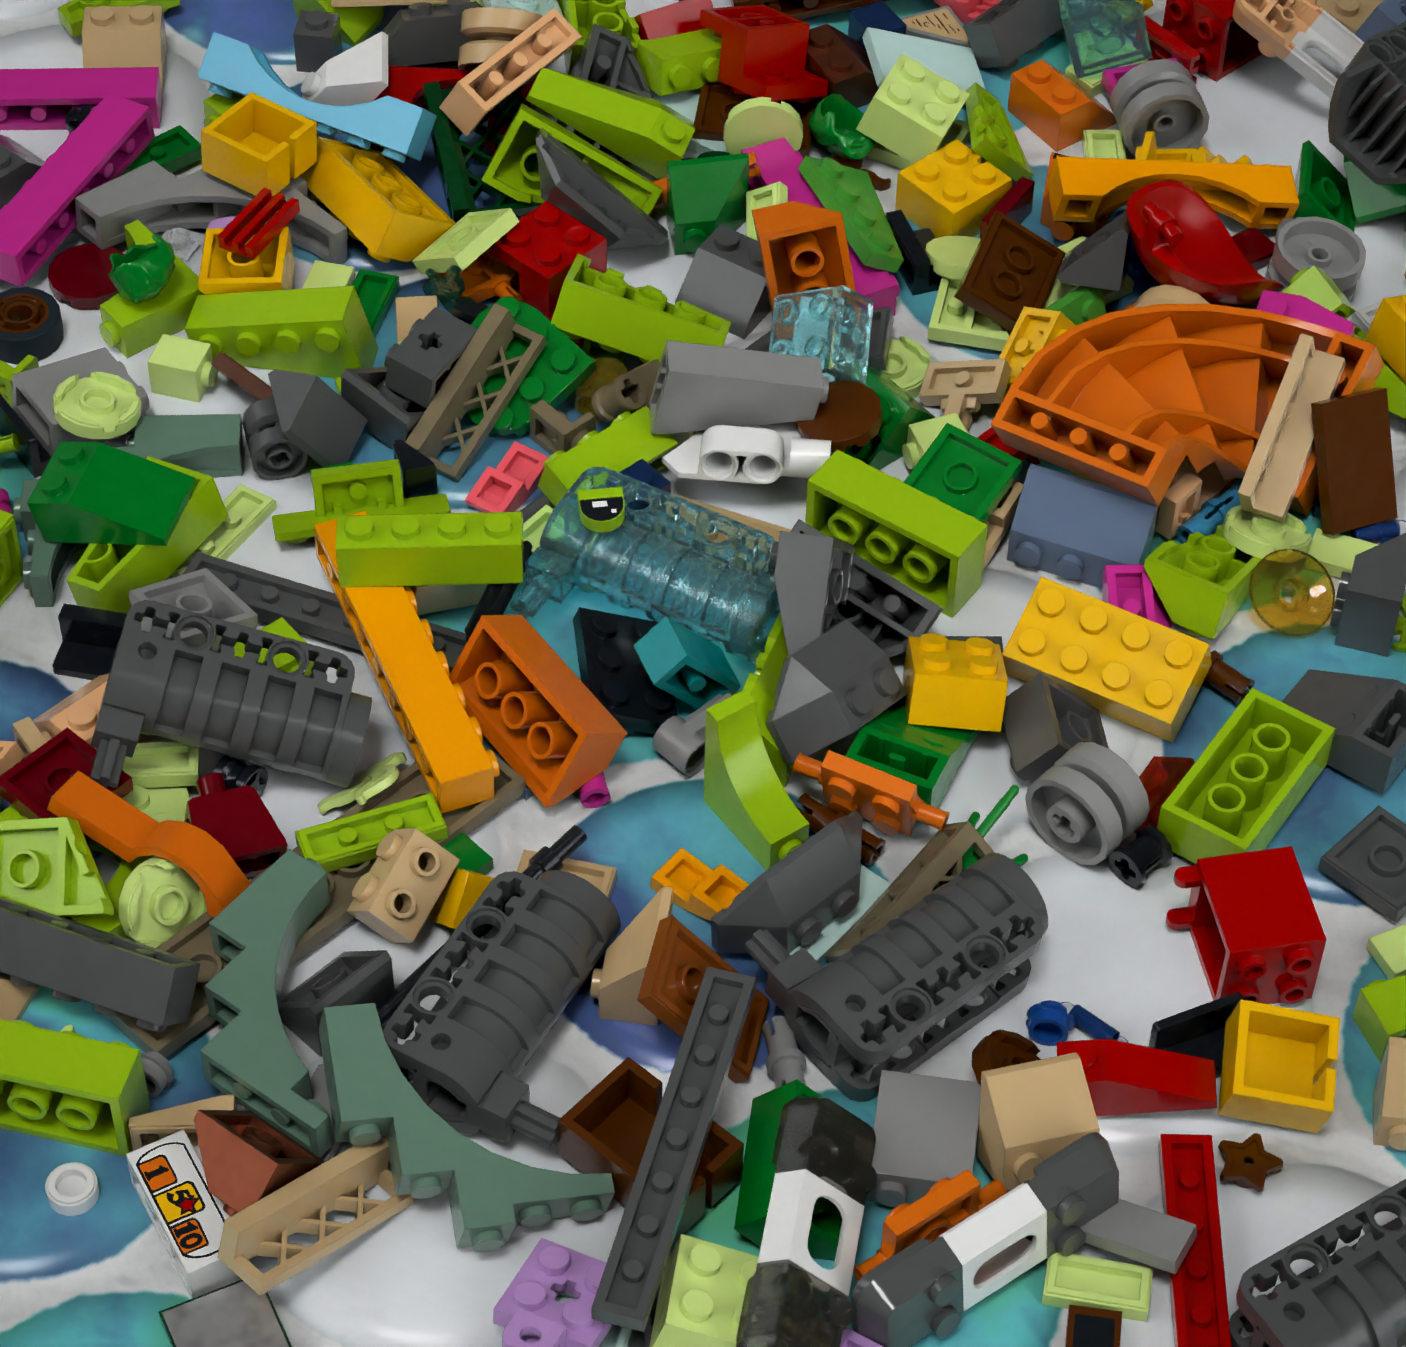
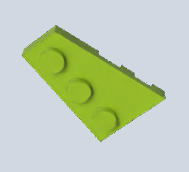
[965,82,1033,182]

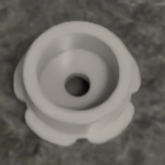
[141,1051,174,1098]

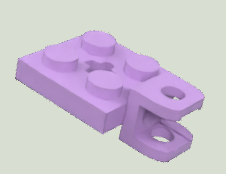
[493,1238,613,1347]

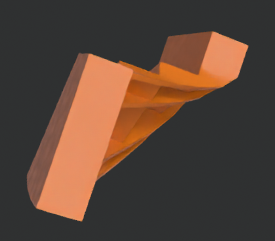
[990,304,1384,516]

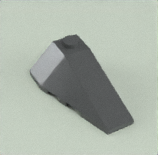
[770,531,855,656]

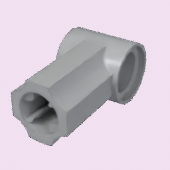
[652,693,732,776]

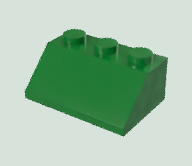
[734,1079,866,1261]

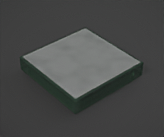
[159,1280,292,1347]

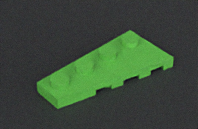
[798,155,904,273]

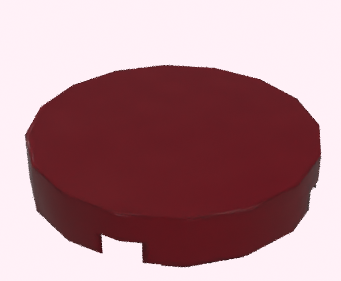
[48,244,124,309]

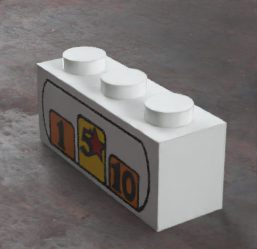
[126,1129,242,1301]

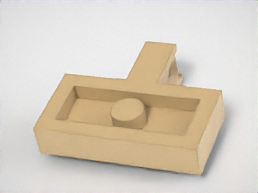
[919,359,1012,432]

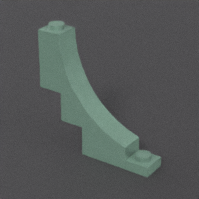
[200,849,333,1158]

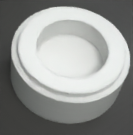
[45,1162,100,1216]

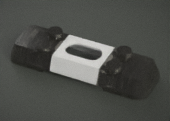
[736,1096,877,1347]

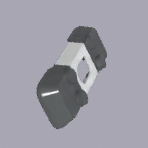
[850,1132,1119,1347]

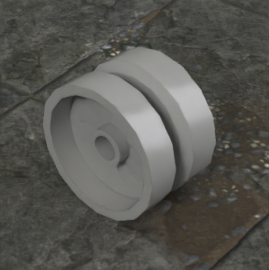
[1110,59,1210,155]
[1265,216,1366,303]
[1025,742,1150,865]

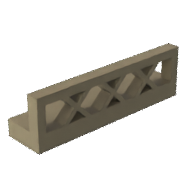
[405,303,547,482]
[825,821,995,962]

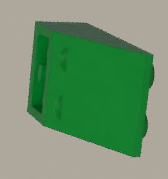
[845,698,979,826]

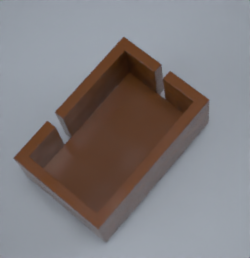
[558,1057,744,1244]

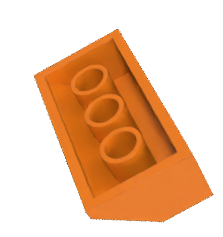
[449,615,628,807]

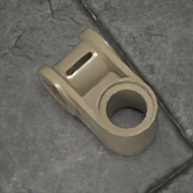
[592,359,660,424]

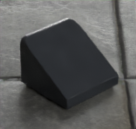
[393,439,438,498]

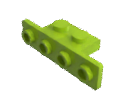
[272,459,451,544]

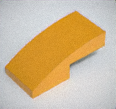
[650,848,750,921]

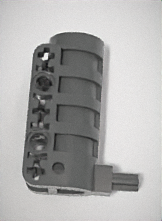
[90,600,372,789]
[744,852,1048,1102]
[383,870,621,1147]
[1229,1179,1406,1347]

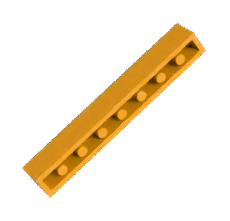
[314,511,500,814]

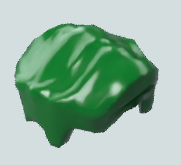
[808,93,875,161]
[108,234,175,303]

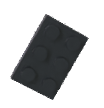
[573,607,678,734]

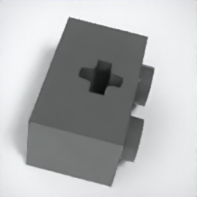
[384,307,477,408]

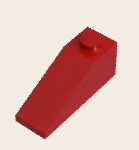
[1057,1039,1217,1116]

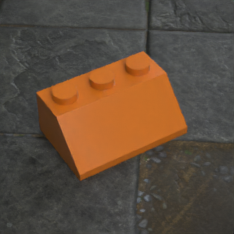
[752,201,862,342]

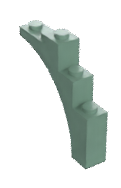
[13,414,245,607]
[318,1003,615,1252]

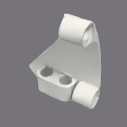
[662,297,842,484]

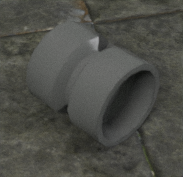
[242,397,308,480]

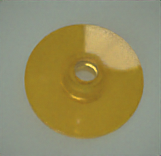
[1249,549,1335,636]

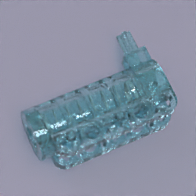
[510,467,780,664]

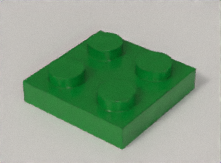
[903,423,1023,523]

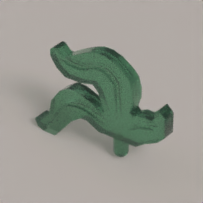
[423,265,479,313]

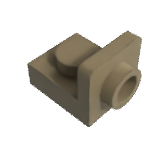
[530,399,596,455]

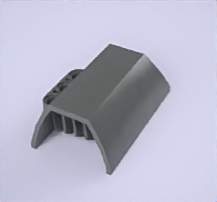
[1328,21,1406,184]

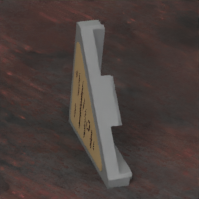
[900,5,975,56]

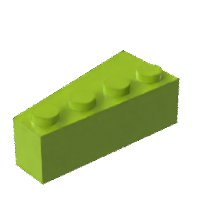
[551,254,731,364]

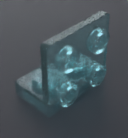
[769,285,874,384]

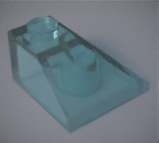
[1058,0,1153,79]

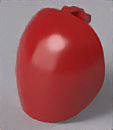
[1126,180,1285,307]

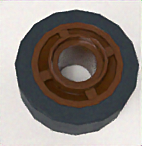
[0,287,63,364]

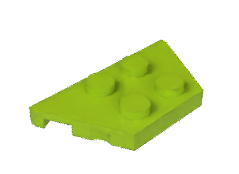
[0,817,114,918]

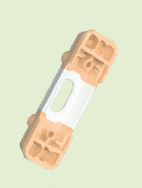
[1233,0,1364,98]

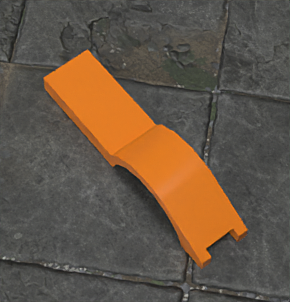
[47,770,251,918]

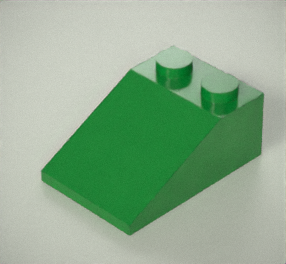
[27,441,197,546]

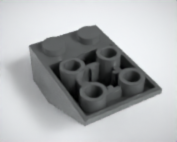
[1282,669,1406,794]

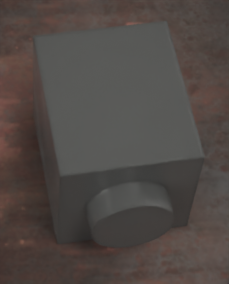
[293,10,342,73]

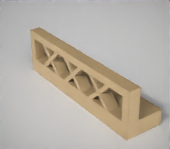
[1238,333,1346,523]
[217,1137,414,1296]

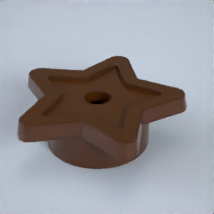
[1218,1133,1283,1192]

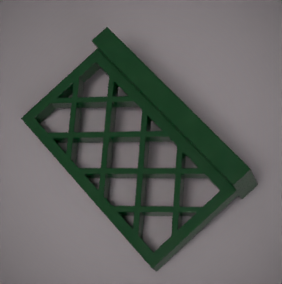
[423,81,542,223]

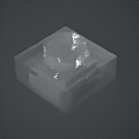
[161,227,205,269]

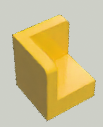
[429,867,494,937]

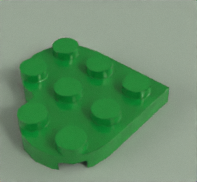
[466,296,598,438]

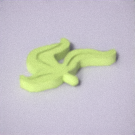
[317,752,407,814]

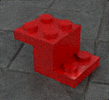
[700,4,829,103]
[489,201,607,348]

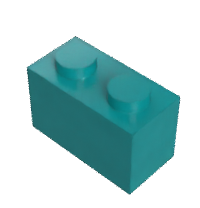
[633,616,741,709]

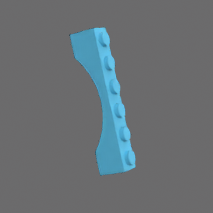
[197,32,437,163]

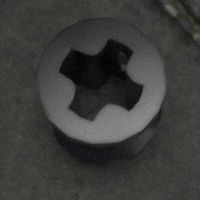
[1109,825,1173,887]

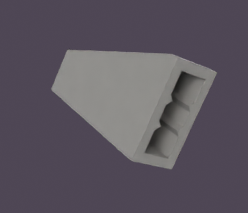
[649,340,829,434]

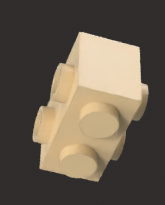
[347,828,460,943]

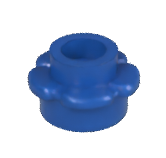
[1026,1000,1075,1046]

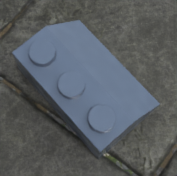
[1007,463,1158,589]

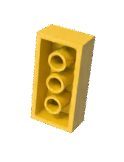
[1002,576,1212,743]

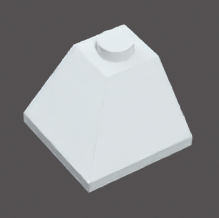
[301,31,388,134]

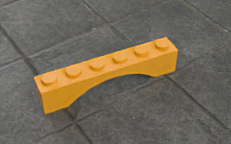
[1047,156,1300,229]

